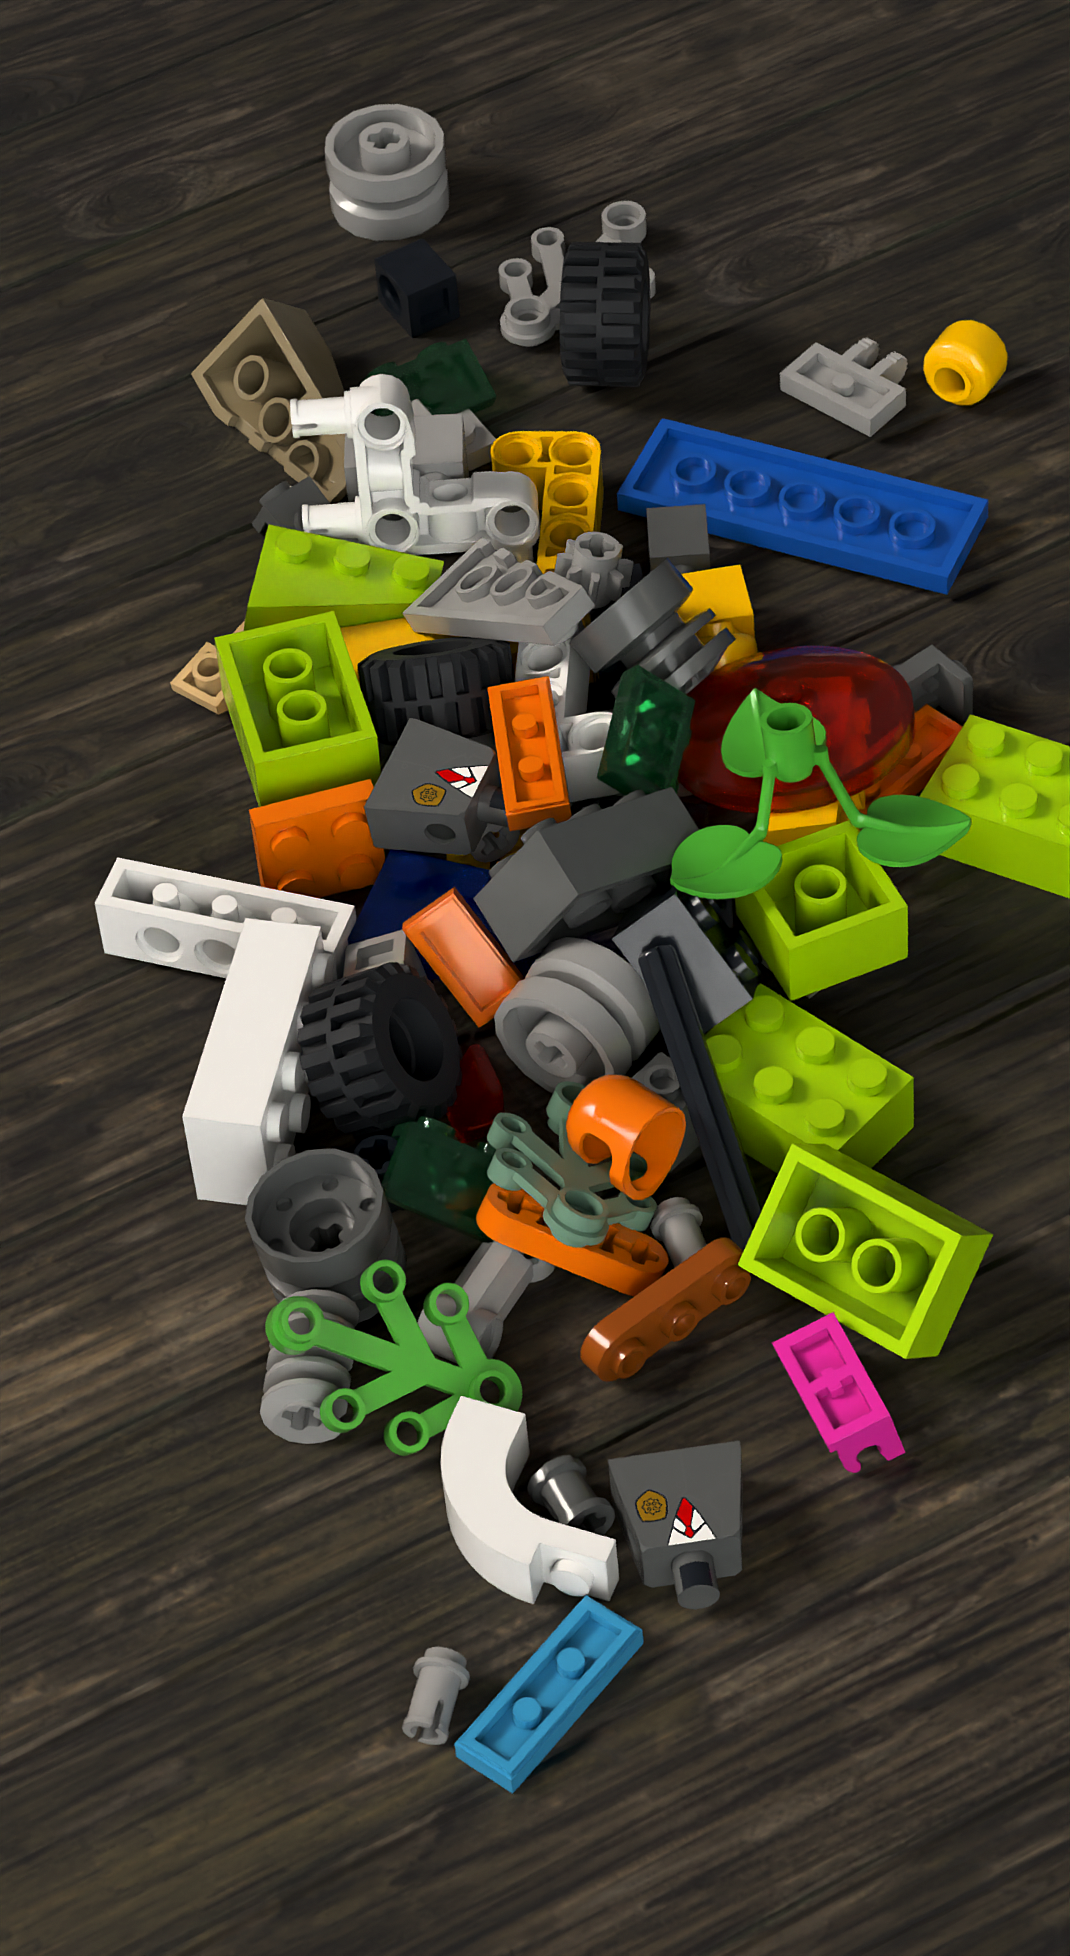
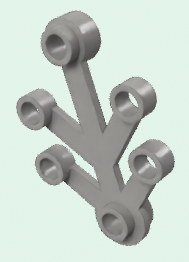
[499,201,656,347]

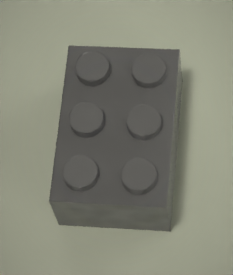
[473,787,699,962]

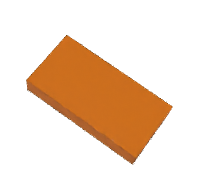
[402,887,525,1028]

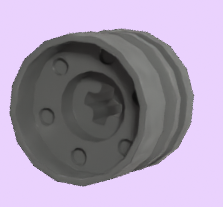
[569,558,736,723]
[245,1149,407,1323]

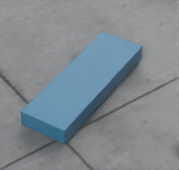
[454,1595,643,1794]

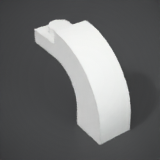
[441,1396,619,1604]

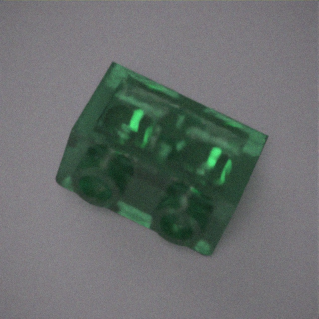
[365,338,497,417]
[597,665,696,796]
[381,1116,496,1243]

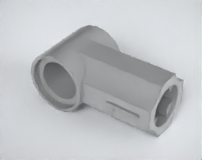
[417,1241,534,1363]

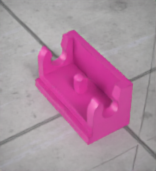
[772,1312,905,1473]

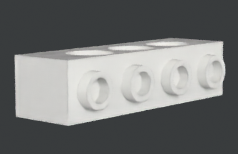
[95,858,360,981]

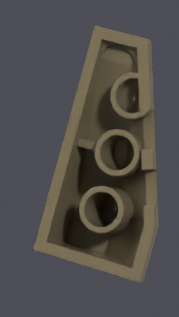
[191,298,347,504]

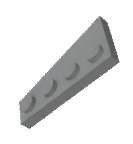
[402,537,595,646]

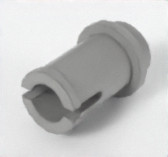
[650,1197,707,1268]
[402,1647,470,1745]

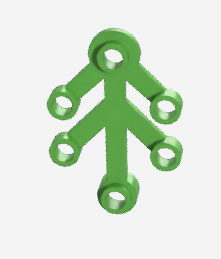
[265,1260,522,1456]

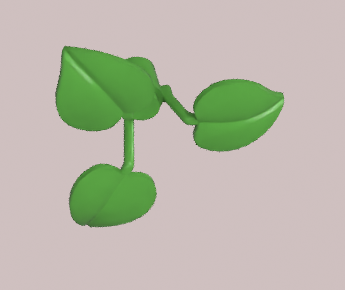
[670,688,972,899]

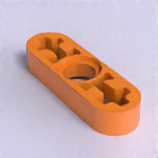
[476,1183,669,1296]

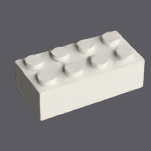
[182,918,334,1205]

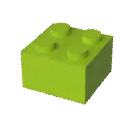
[735,820,908,1001]

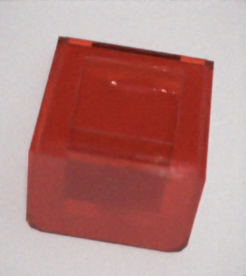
[446,1043,505,1143]

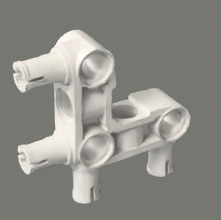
[290,374,540,563]

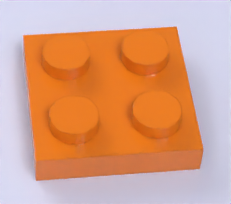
[249,779,388,898]

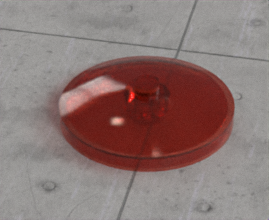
[665,645,916,813]

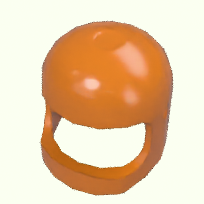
[566,1074,686,1200]

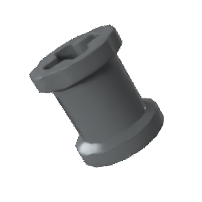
[527,1455,615,1536]

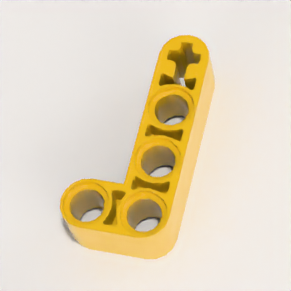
[490,431,604,574]

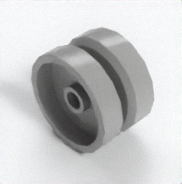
[325,104,450,241]
[494,937,660,1093]

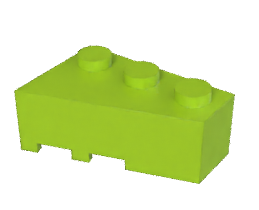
[244,525,444,631]

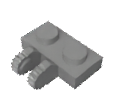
[780,337,908,437]

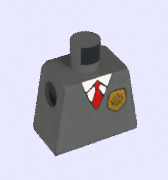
[364,718,509,855]
[608,1440,743,1609]

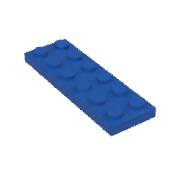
[617,418,988,595]

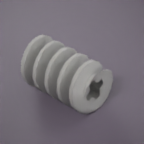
[260,1289,360,1444]

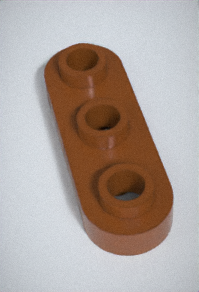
[580,1237,751,1382]

